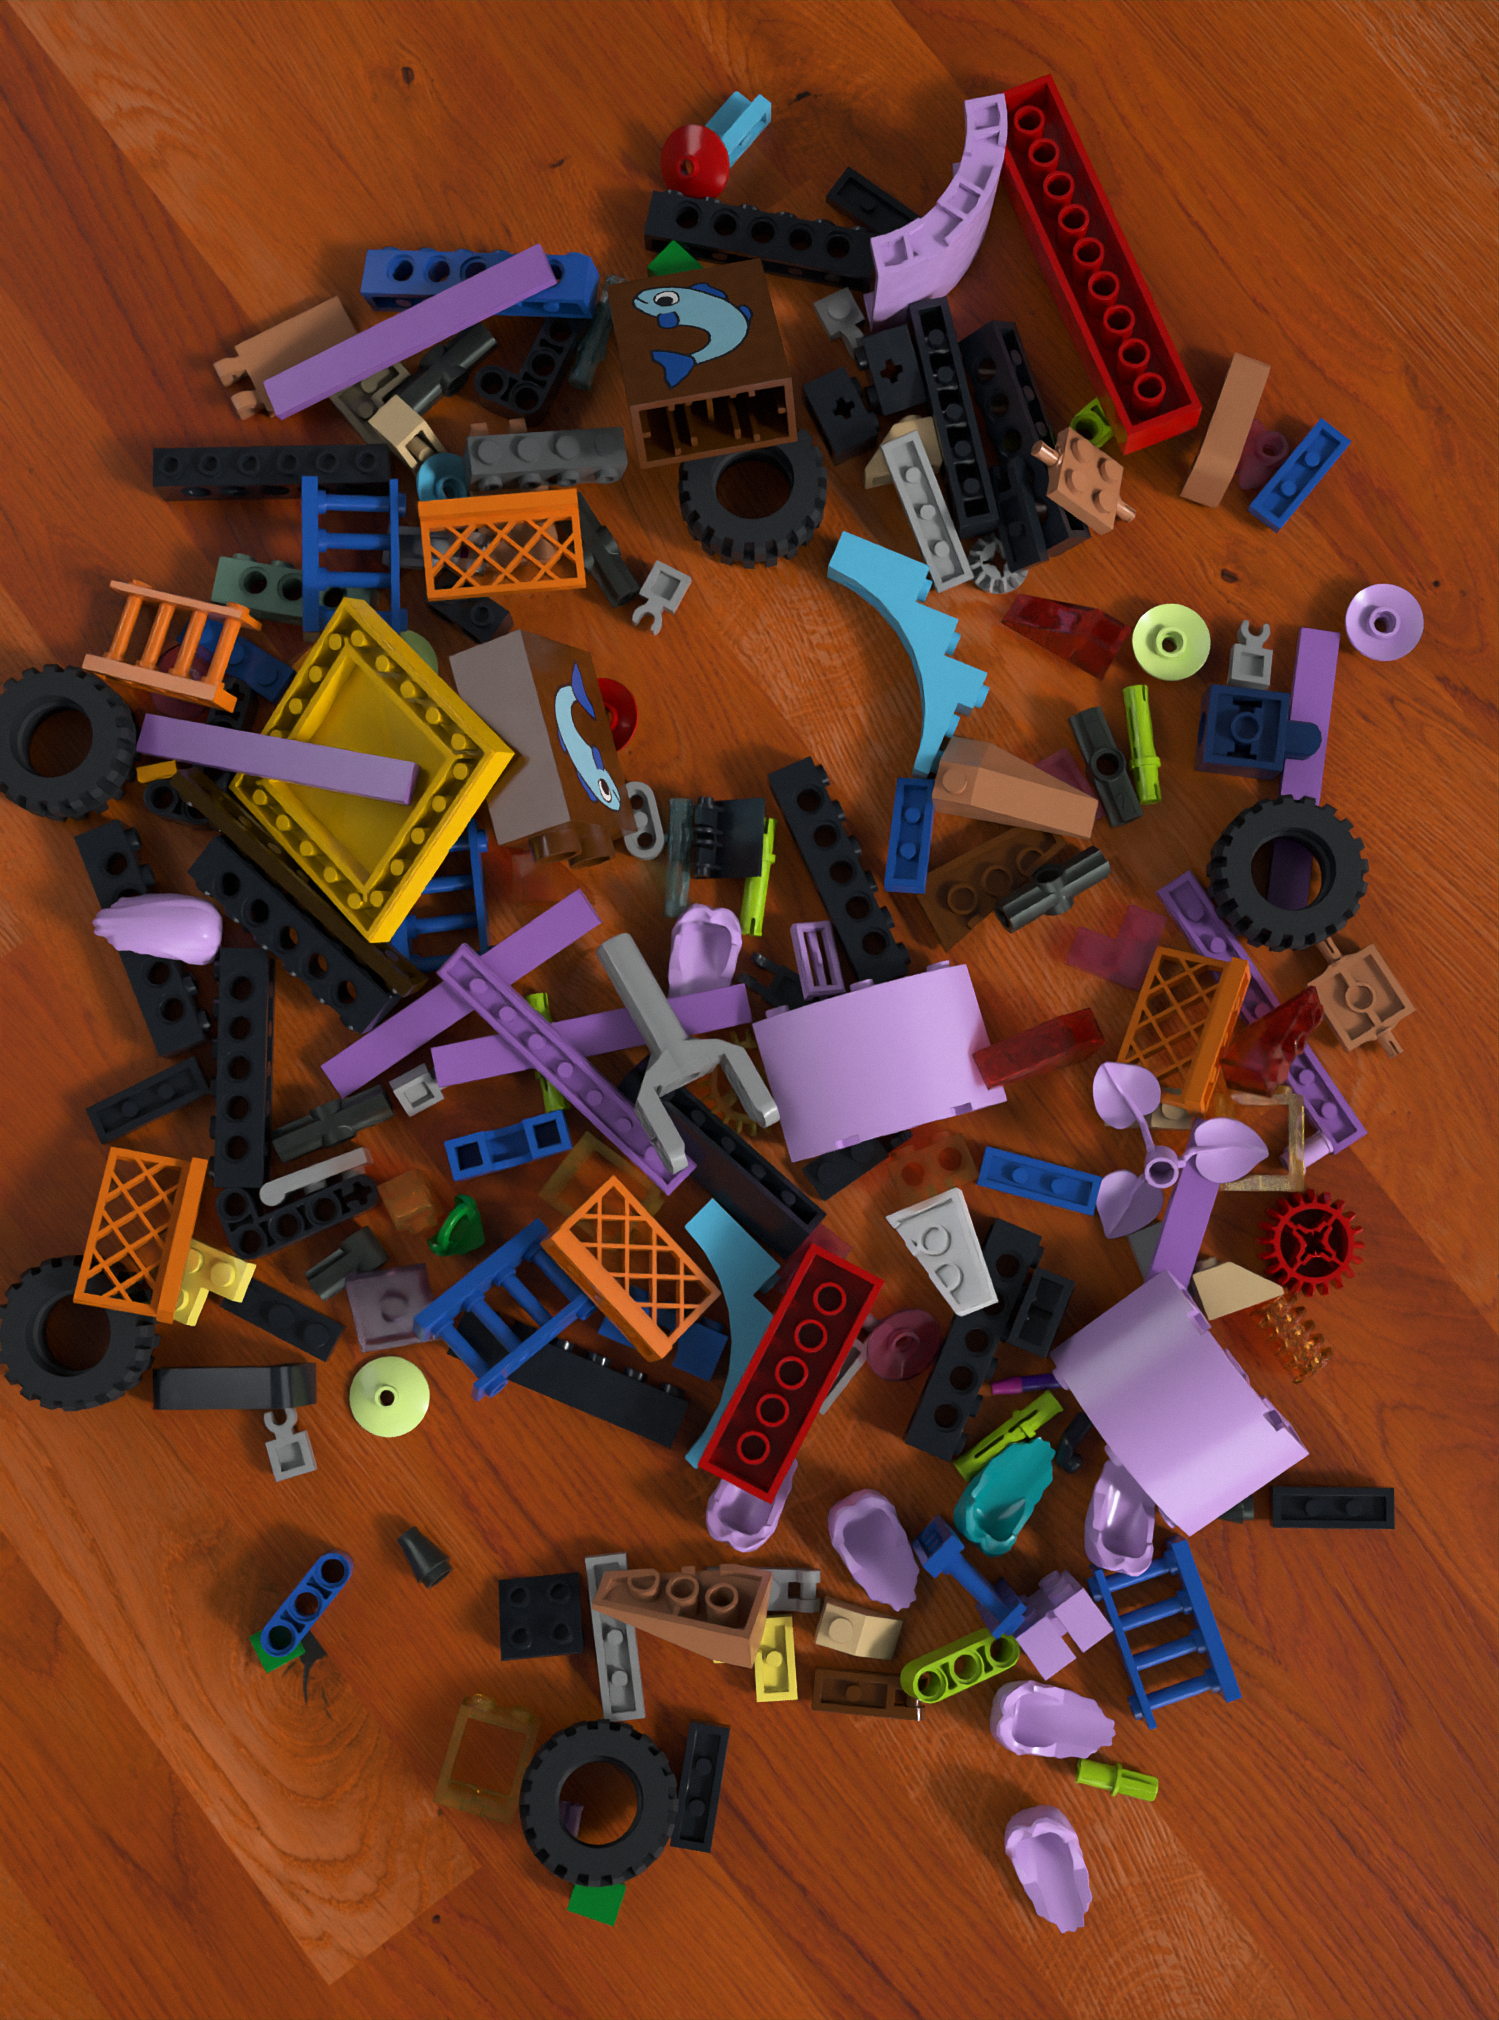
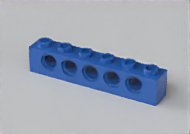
[360,247,600,319]

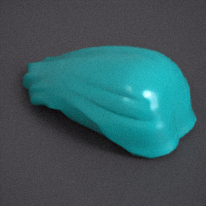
[953,1437,1056,1558]

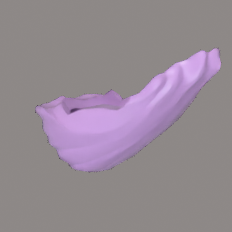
[92,893,224,965]
[667,903,742,999]
[706,1458,798,1552]
[1084,1460,1156,1576]
[827,1489,920,1612]
[989,1680,1116,1759]
[1004,1805,1092,1933]

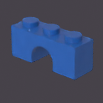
[444,1109,575,1182]
[598,1284,729,1382]

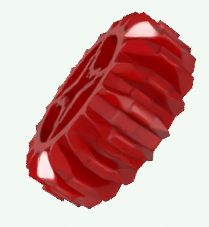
[1254,1189,1365,1297]

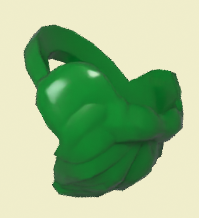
[427,1194,486,1257]

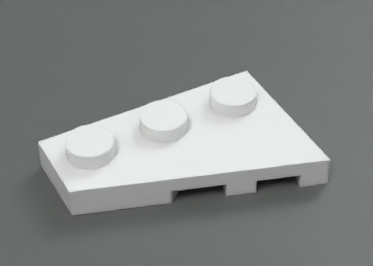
[885,1187,998,1316]

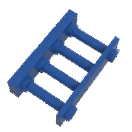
[301,476,408,642]
[391,818,496,973]
[413,1218,598,1402]
[911,1514,1027,1640]
[1086,1534,1242,1730]

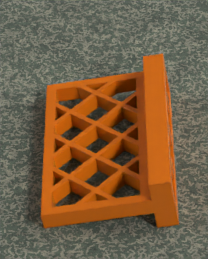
[418,488,586,602]
[1116,946,1251,1119]
[73,1146,208,1324]
[539,1174,722,1363]

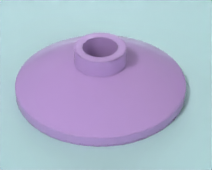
[1345,584,1424,661]

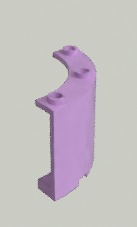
[863,93,1007,333]
[752,960,1007,1163]
[1049,1269,1309,1536]

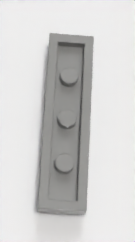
[879,430,974,593]
[585,1551,646,1722]

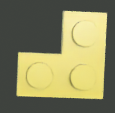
[174,1237,256,1326]
[713,1614,798,1702]

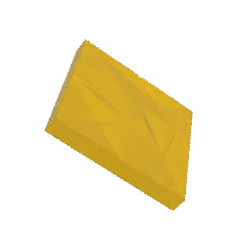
[228,597,515,943]

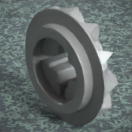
[968,531,1029,594]

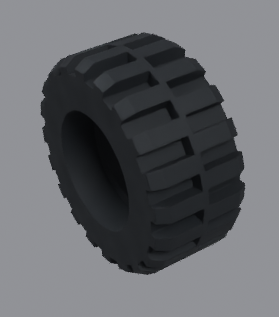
[678,429,828,569]
[0,664,142,822]
[1206,794,1369,952]
[0,1255,161,1411]
[519,1719,679,1887]

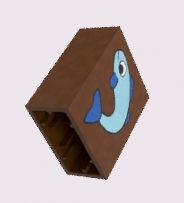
[606,258,798,470]
[449,629,638,869]

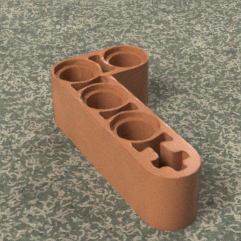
[1179,352,1271,509]

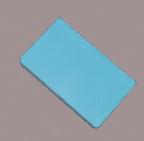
[705,91,771,168]

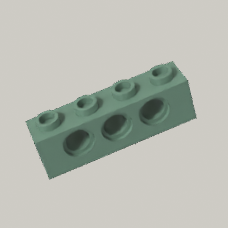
[211,553,380,626]

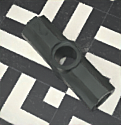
[390,322,499,417]
[558,492,640,609]
[1067,706,1144,829]
[993,845,1111,934]
[270,1084,396,1163]

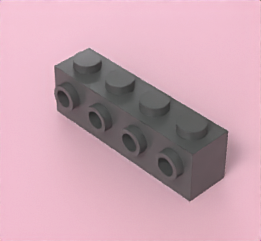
[463,427,628,492]

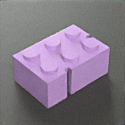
[1013,1569,1114,1680]

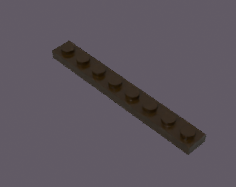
[169,767,429,997]

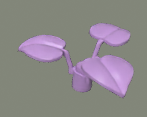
[1093,1061,1269,1239]

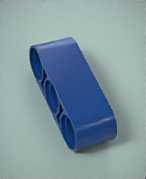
[260,1549,354,1657]

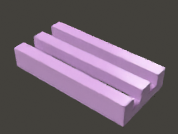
[790,921,846,1001]

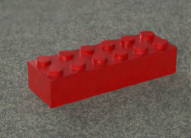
[697,1242,885,1505]

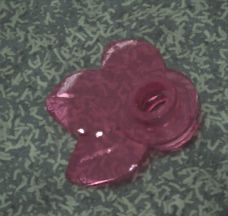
[1234,418,1290,489]

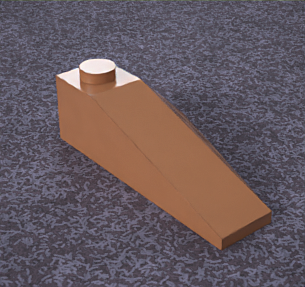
[931,736,1098,840]
[592,1564,773,1669]

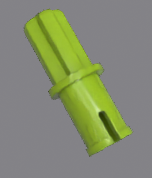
[1075,1758,1158,1802]

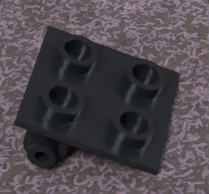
[690,797,765,880]
[499,1572,585,1661]

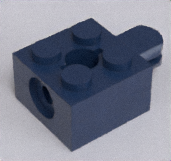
[1194,684,1322,780]

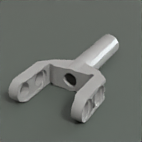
[595,933,780,1175]

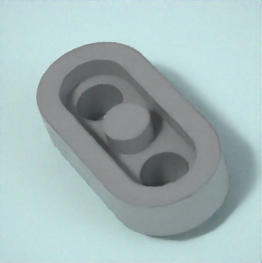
[624,781,665,860]

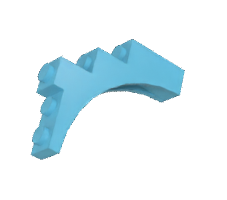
[827,531,990,779]
[684,1198,781,1469]

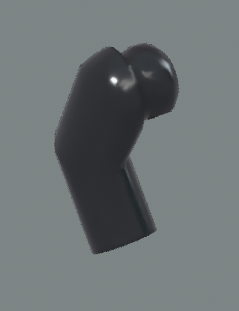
[1054,1412,1094,1474]

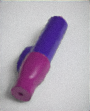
[990,1373,1062,1395]

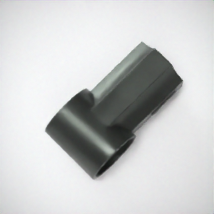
[305,1226,391,1301]

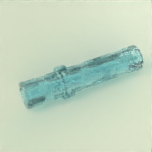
[567,274,628,391]
[663,798,696,918]

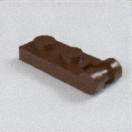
[811,1666,928,1721]

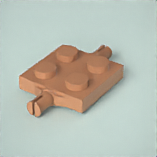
[1031,427,1136,535]
[1303,936,1416,1059]

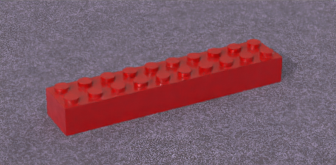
[995,73,1202,456]

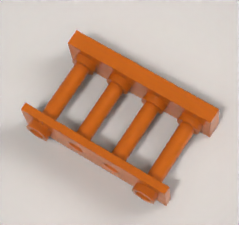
[81,579,262,713]

